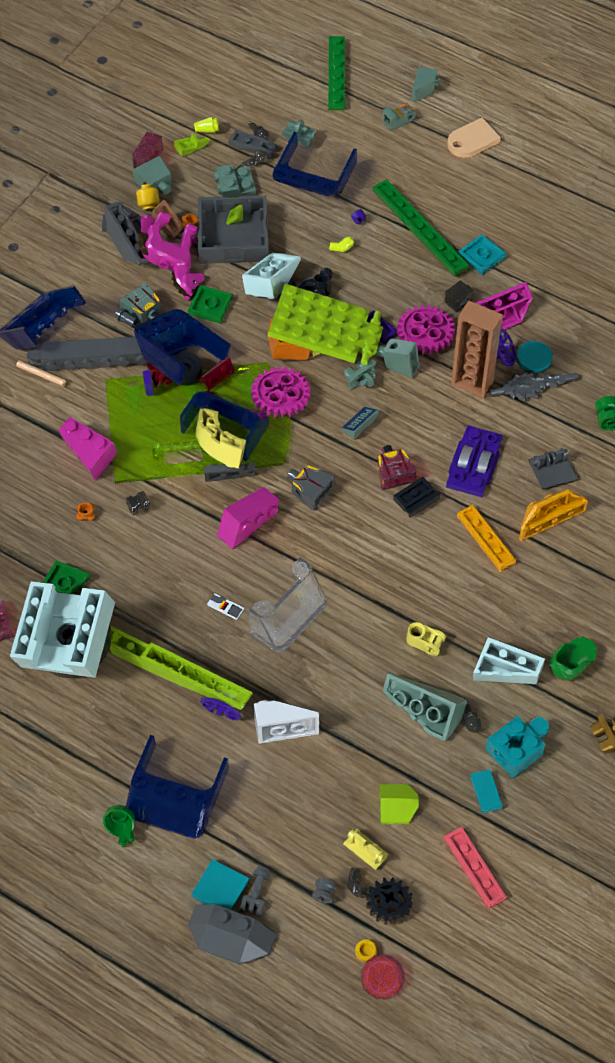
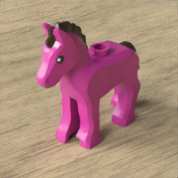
[137,212,205,300]

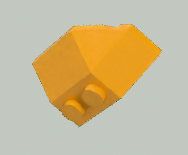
[519,489,588,541]

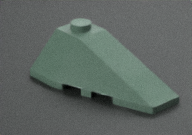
[382,673,467,741]

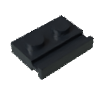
[393,477,440,518]

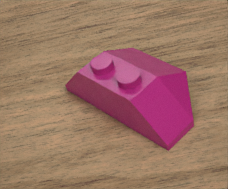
[476,282,533,329]

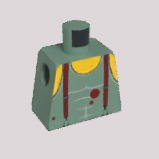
[120,282,162,324]

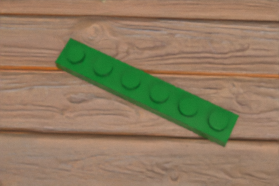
[328,36,345,110]

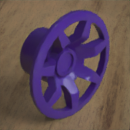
[496,328,515,367]
[200,697,241,721]

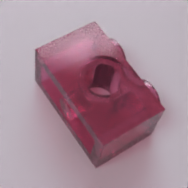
[132,132,163,168]

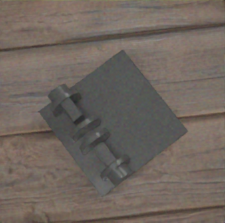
[528,448,577,490]

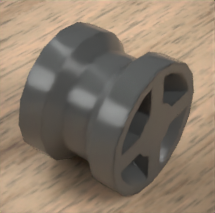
[312,878,337,904]

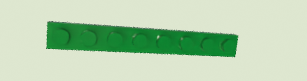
[373,179,469,277]

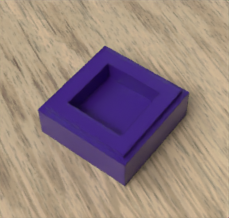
[143,370,153,396]

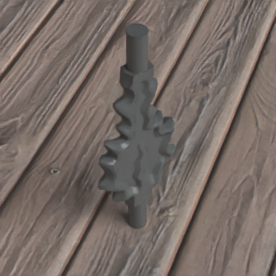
[489,372,578,402]

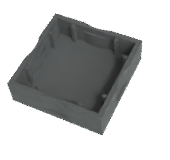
[198,195,269,264]

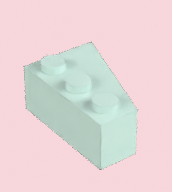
[473,637,545,684]

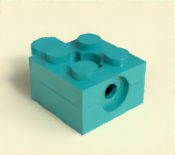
[485,716,549,779]

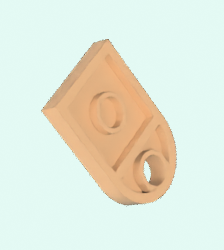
[447,118,501,158]

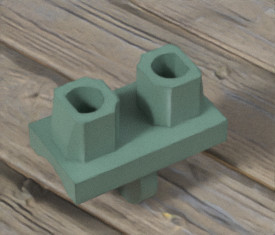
[282,120,317,148]
[344,358,377,390]

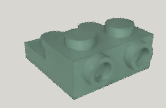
[213,164,256,198]

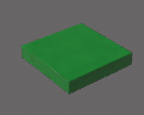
[187,285,233,324]

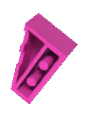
[58,417,118,481]

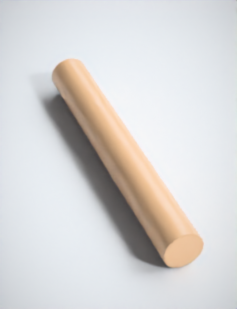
[16,360,67,387]

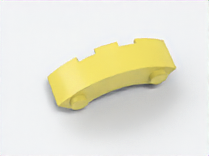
[196,407,246,468]

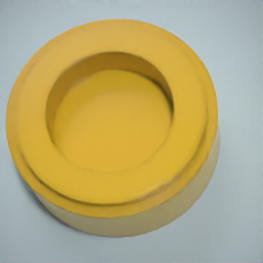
[355,939,377,963]

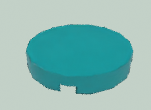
[516,341,553,373]

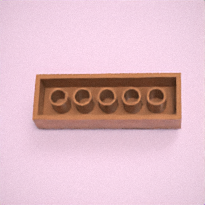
[451,301,503,398]

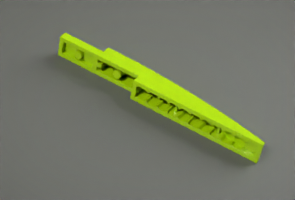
[109,626,252,710]

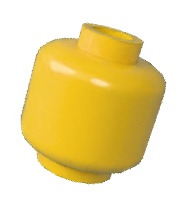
[136,184,160,210]

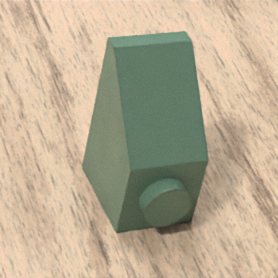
[412,67,440,102]

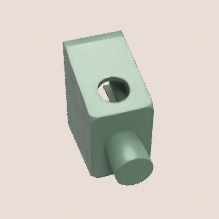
[133,156,172,195]
[376,339,420,378]

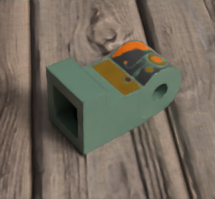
[382,103,416,131]

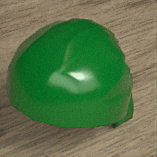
[103,804,135,848]

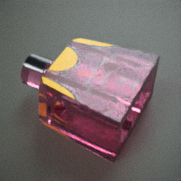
[377,445,417,491]

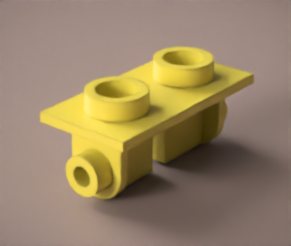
[343,829,389,870]

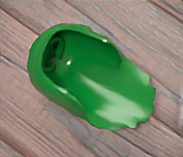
[549,636,597,681]

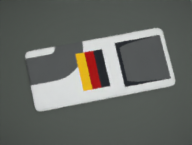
[207,594,244,620]

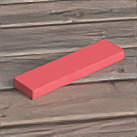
[444,827,507,909]

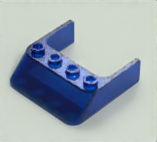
[272,131,357,196]
[0,285,86,350]
[134,309,231,384]
[126,734,229,839]

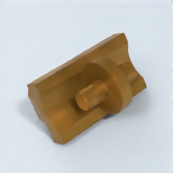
[590,714,615,754]

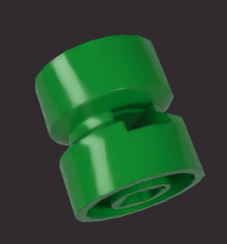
[595,396,615,431]

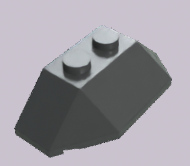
[104,202,149,265]
[188,904,276,965]

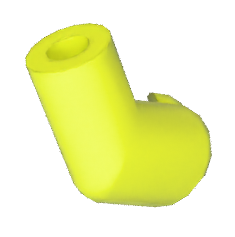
[329,237,354,252]

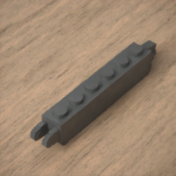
[27,336,164,371]

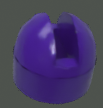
[351,209,366,224]

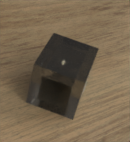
[444,280,473,313]

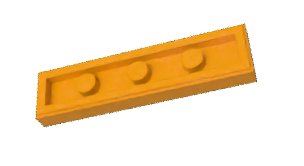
[457,505,516,572]

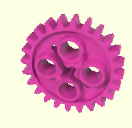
[397,304,455,355]
[251,366,310,419]

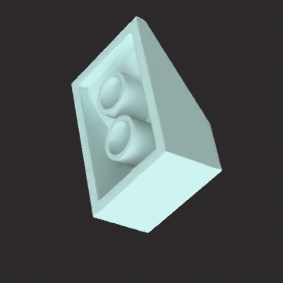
[242,252,301,299]

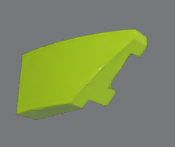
[173,133,210,156]

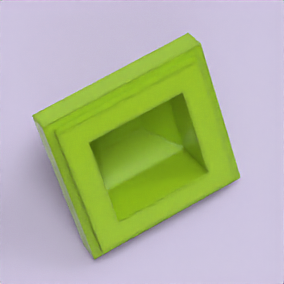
[226,204,243,225]

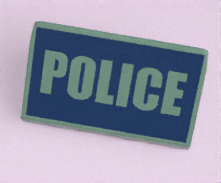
[340,406,379,440]

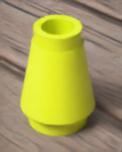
[194,116,219,133]

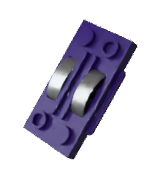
[446,425,503,497]

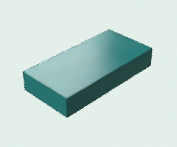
[470,769,503,814]

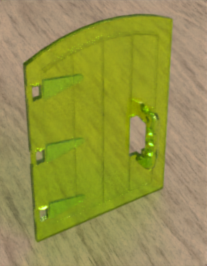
[105,362,291,484]

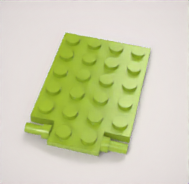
[268,284,383,365]

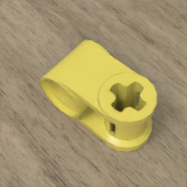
[406,622,446,656]

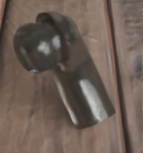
[347,867,368,898]

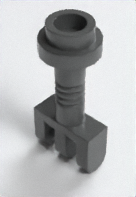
[240,866,270,916]

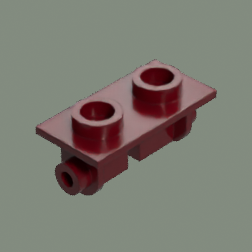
[147,352,172,389]
[198,357,235,392]

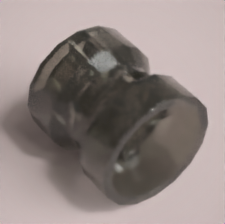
[125,491,150,515]

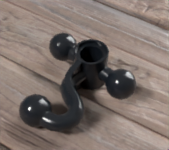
[288,267,333,296]

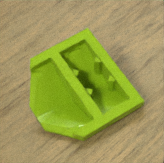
[380,784,419,824]

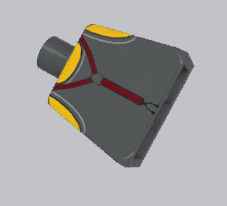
[287,466,335,511]

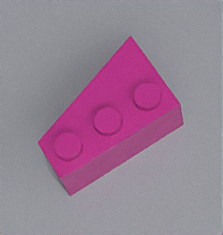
[217,487,280,549]

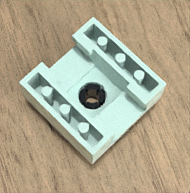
[10,581,115,678]

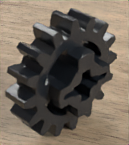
[366,877,413,925]

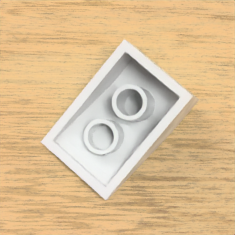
[254,700,319,744]

